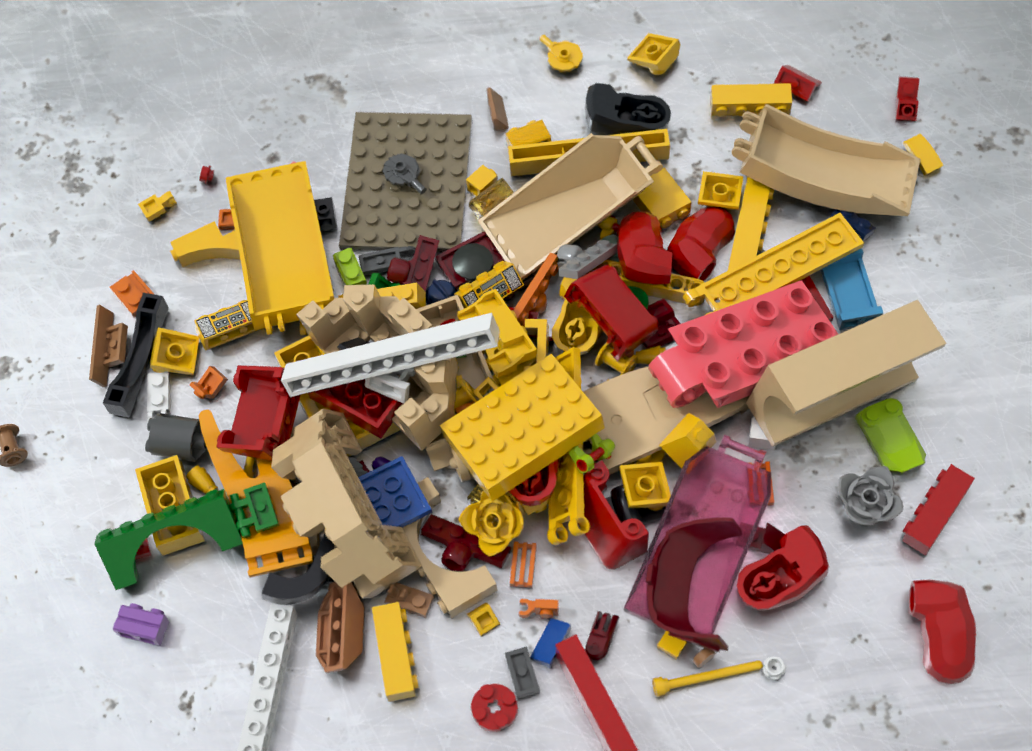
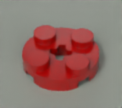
[471,684,518,732]

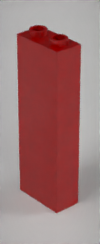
[555,634,639,751]

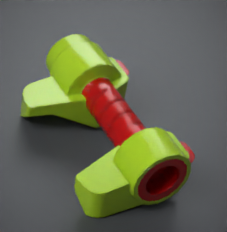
[569,434,615,474]

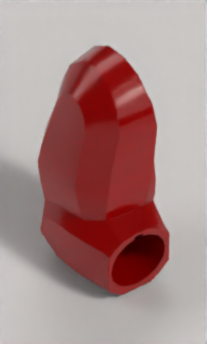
[667,206,735,282]
[617,211,672,285]
[909,580,976,684]

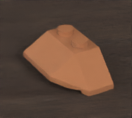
[316,582,364,673]

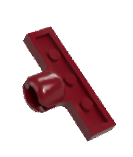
[387,235,439,292]
[421,514,511,572]

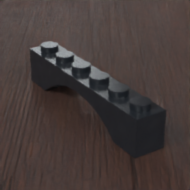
[103,293,169,418]

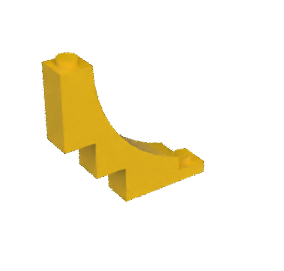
[170,221,241,267]

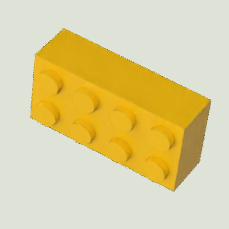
[135,455,205,556]

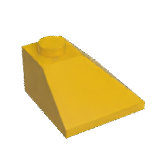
[659,413,717,474]

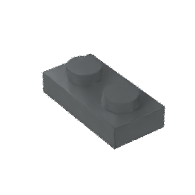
[505,646,540,699]

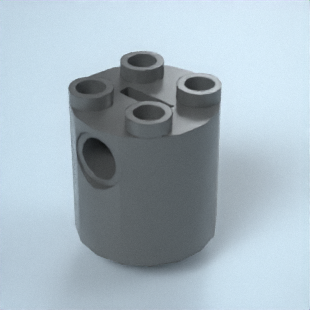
[145,413,207,462]

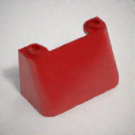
[564,265,659,362]
[216,365,301,461]
[577,460,649,569]

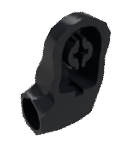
[585,83,671,135]

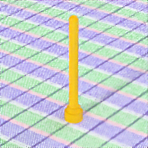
[652,660,763,697]

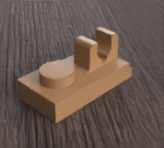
[384,583,434,618]

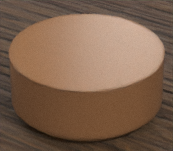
[693,648,716,668]

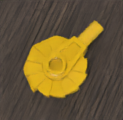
[539,35,583,72]

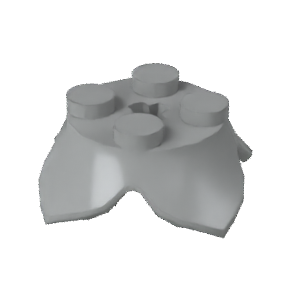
[839,466,903,526]

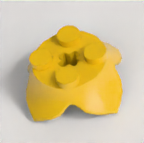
[458,490,524,556]

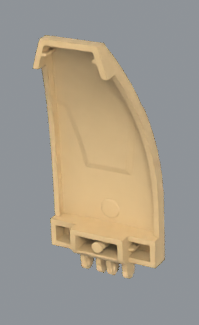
[583,366,749,475]

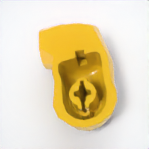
[552,272,603,355]

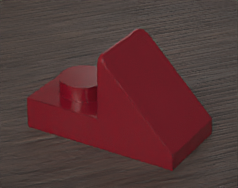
[738,523,785,554]

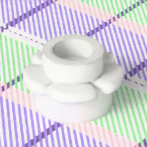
[763,657,786,679]

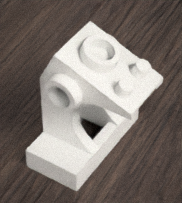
[365,367,416,403]

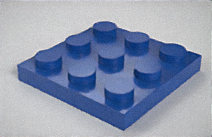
[358,456,432,528]

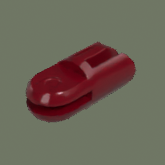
[585,611,619,661]

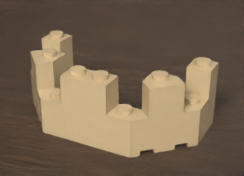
[296,284,458,451]
[271,409,422,598]

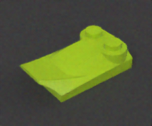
[855,398,926,473]

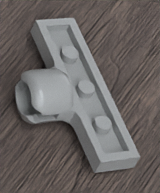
[557,240,617,279]

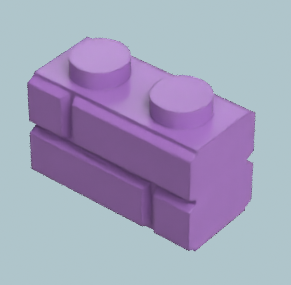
[113,603,169,646]

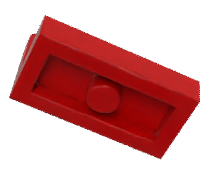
[773,65,822,101]

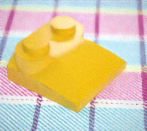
[627,33,681,75]
[698,171,744,210]
[150,327,199,375]
[619,462,672,511]

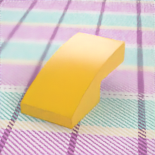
[902,133,944,176]

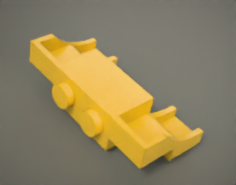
[457,289,537,378]

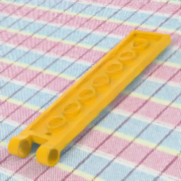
[682,213,864,315]
[547,347,590,545]

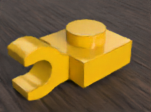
[138,191,177,222]

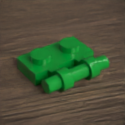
[230,482,279,538]

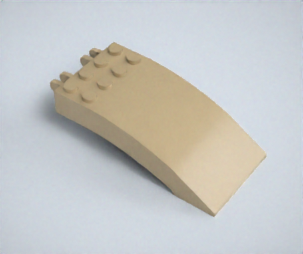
[731,104,920,216]

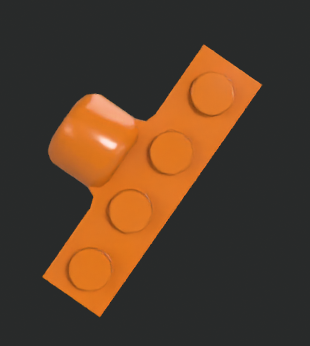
[513,252,559,325]

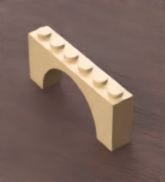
[403,477,498,618]

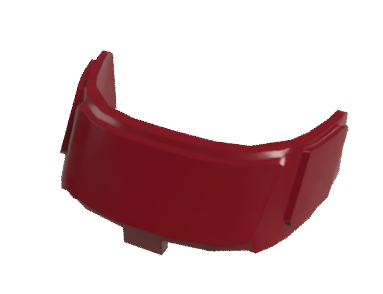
[646,517,742,652]

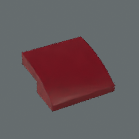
[643,298,681,349]

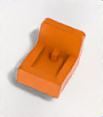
[190,366,228,399]

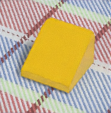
[467,602,500,636]

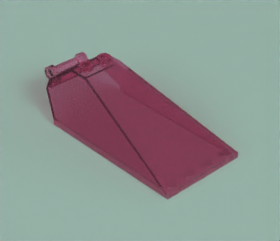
[624,435,771,634]

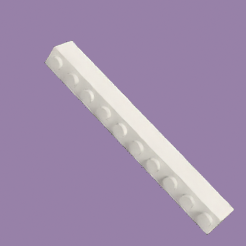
[281,313,500,397]

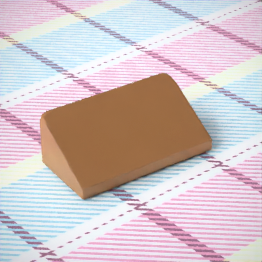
[487,88,509,131]

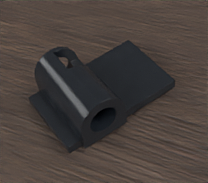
[606,485,670,524]

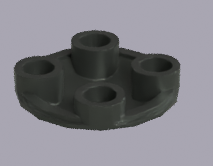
[452,243,493,282]

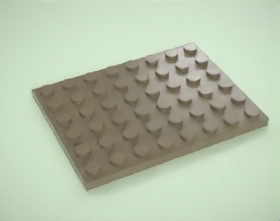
[339,112,472,252]

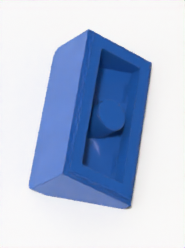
[530,618,571,669]

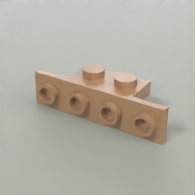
[89,305,128,388]

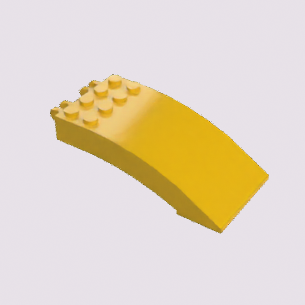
[225,161,335,335]

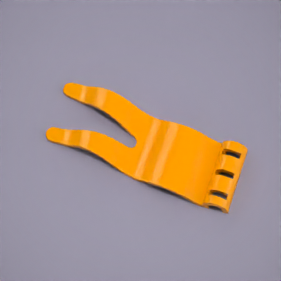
[199,410,314,578]

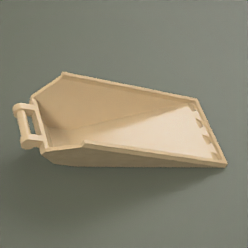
[478,133,663,281]

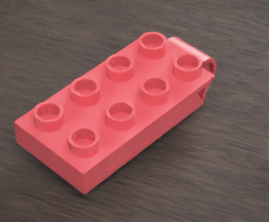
[648,280,838,408]

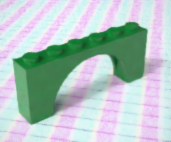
[94,489,243,590]

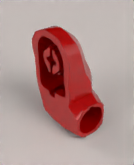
[509,458,560,506]
[737,525,829,611]

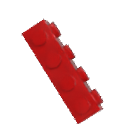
[902,464,975,555]

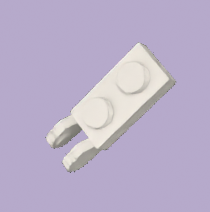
[147,372,170,422]

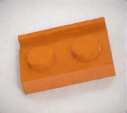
[110,270,155,318]

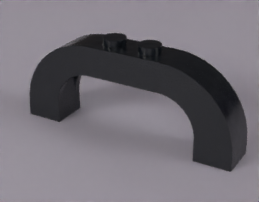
[261,533,337,605]

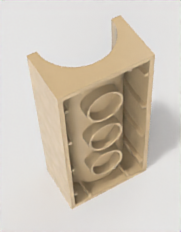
[746,300,947,447]

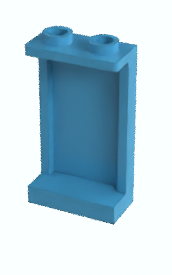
[821,249,883,330]

